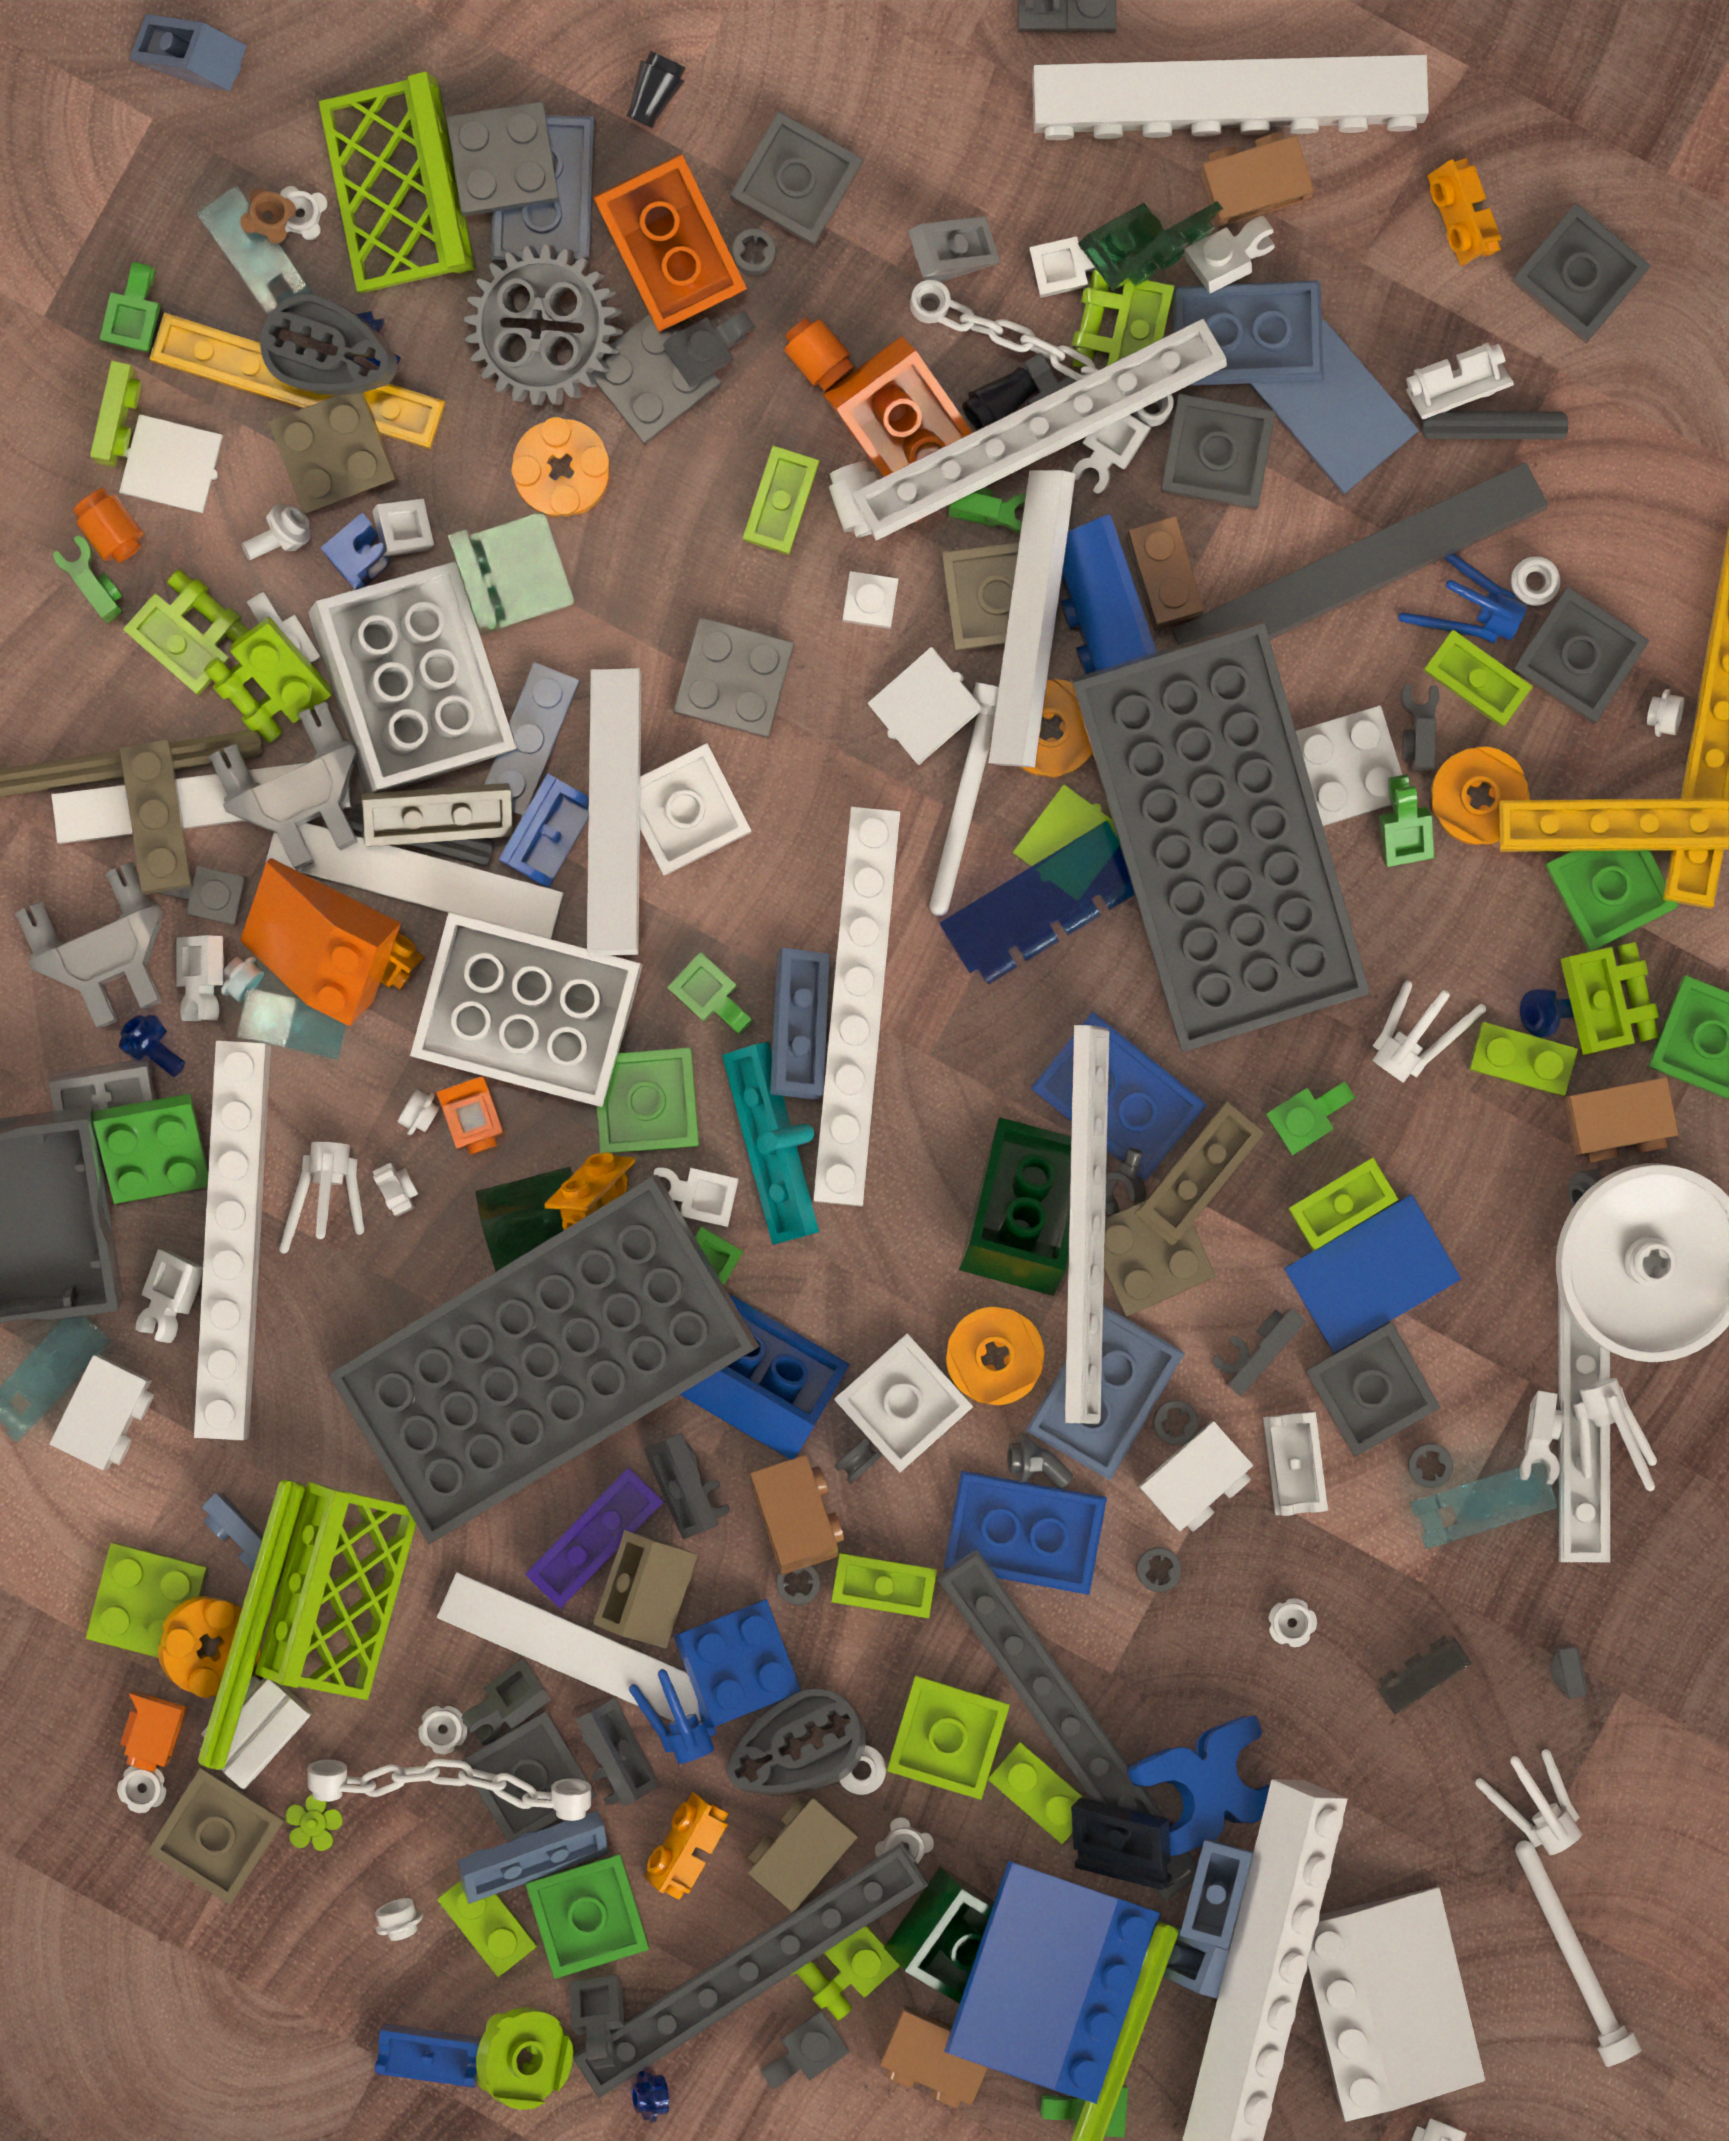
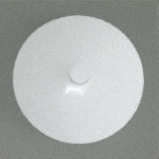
[1556,1163,1729,1362]

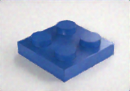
[673,1599,801,1728]

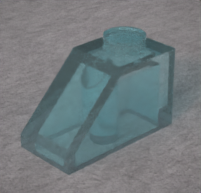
[237,988,346,1060]

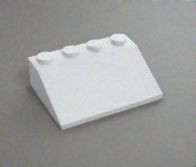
[308,561,516,793]
[410,912,643,1107]
[1306,1886,1485,2122]

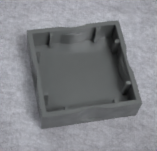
[0,1106,123,1324]

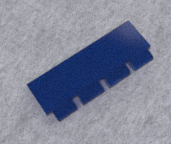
[939,820,1135,985]

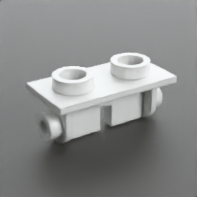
[1406,342,1514,420]

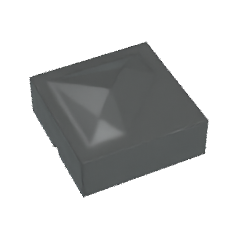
[1550,1644,1588,1699]

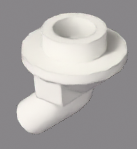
[241,503,311,560]

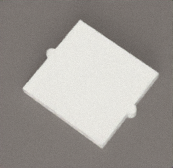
[119,414,223,514]
[868,647,984,765]

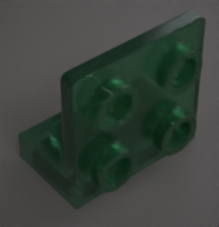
[1078,201,1223,291]
[448,512,574,635]
[475,1166,573,1272]

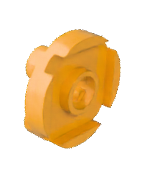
[511,417,610,517]
[1020,679,1093,778]
[1430,747,1530,845]
[946,1306,1045,1405]
[158,1596,260,1698]

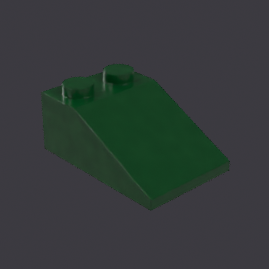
[959,1117,1072,1296]
[884,1867,994,2004]

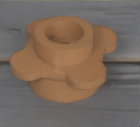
[240,188,296,244]

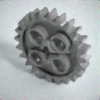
[464,245,623,406]

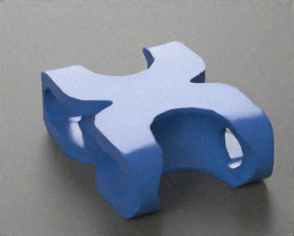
[1127,1715,1270,1856]

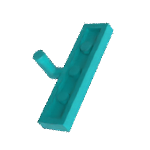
[722,1041,819,1245]

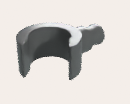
[1105,1147,1146,1214]

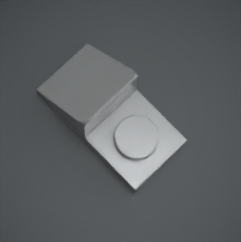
[908,216,1000,282]

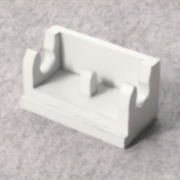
[1263,1411,1328,1516]

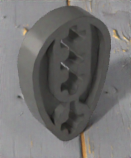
[260,294,397,395]
[727,1688,866,1796]

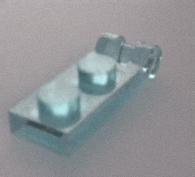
[196,185,314,316]
[0,1316,111,1443]
[1410,1463,1558,1549]

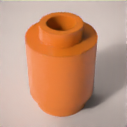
[784,317,855,392]
[73,488,144,564]

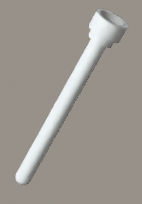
[929,682,999,916]
[1515,1840,1642,2067]

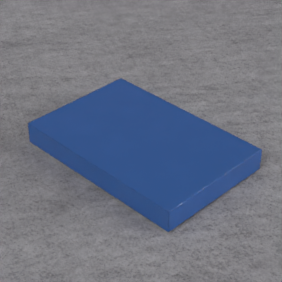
[1030,1012,1207,1182]
[1283,1194,1461,1354]
[943,1470,1107,1595]

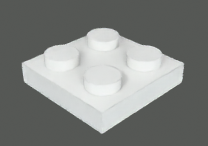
[1296,705,1402,826]
[640,743,752,876]
[834,1333,973,1473]

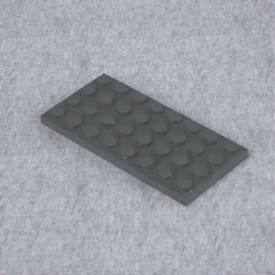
[1071,619,1370,1052]
[328,1175,760,1544]

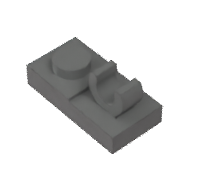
[1018,0,1116,33]
[1212,1308,1306,1396]
[644,1433,730,1539]
[576,1698,660,1807]

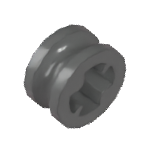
[732,228,776,276]
[1153,1400,1198,1445]
[834,1436,883,1484]
[1408,1443,1453,1488]
[1136,1547,1181,1592]
[776,1565,821,1606]

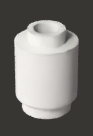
[829,461,878,538]

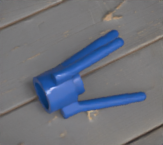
[1398,554,1527,644]
[629,1669,717,1764]

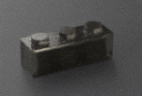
[1375,1635,1472,1715]

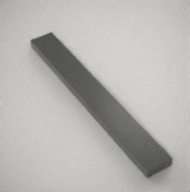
[1172,462,1548,645]
[936,1549,1198,1902]
[573,1841,930,2099]

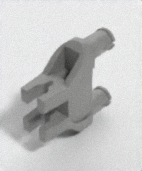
[208,702,358,871]
[14,862,163,1029]

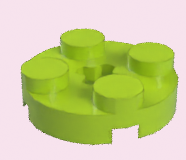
[476,2007,573,2110]

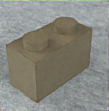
[593,1530,698,1649]
[747,1794,858,1913]

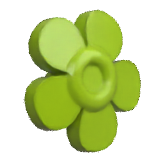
[286,1794,343,1851]

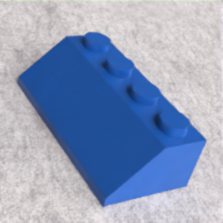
[1060,514,1157,674]
[680,1293,850,1460]

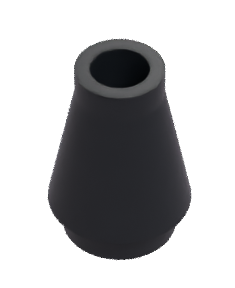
[626,51,686,128]
[962,367,1037,431]

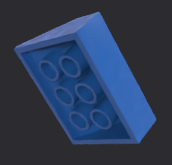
[944,1861,1160,2104]

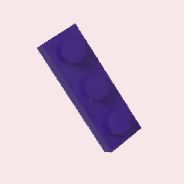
[525,1467,664,1609]

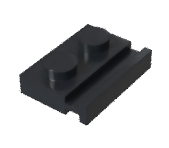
[1071,1797,1172,1890]

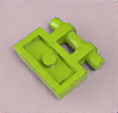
[1071,269,1174,368]
[123,569,250,696]
[204,616,332,743]
[1560,942,1659,1055]
[790,1925,900,2021]

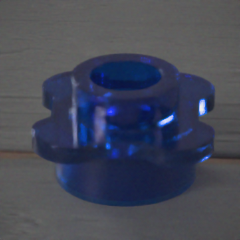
[631,2071,669,2123]

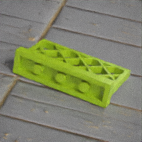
[318,71,476,294]
[255,1481,416,1700]

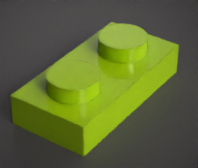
[90,360,142,467]
[742,445,820,556]
[1423,630,1533,728]
[1468,1022,1578,1097]
[1287,1157,1399,1251]
[831,1552,937,1618]
[988,1741,1085,1844]
[437,1880,538,1977]

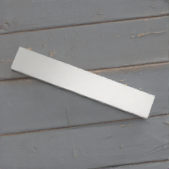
[988,470,1076,767]
[587,668,642,956]
[51,763,352,844]
[265,823,564,940]
[1558,1287,1610,1562]
[437,1572,700,1721]

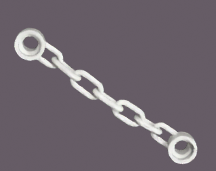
[910,280,1173,427]
[307,1759,591,1821]

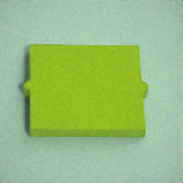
[1013,784,1120,901]

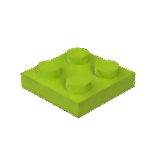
[85,1542,208,1658]
[886,1675,1010,1800]

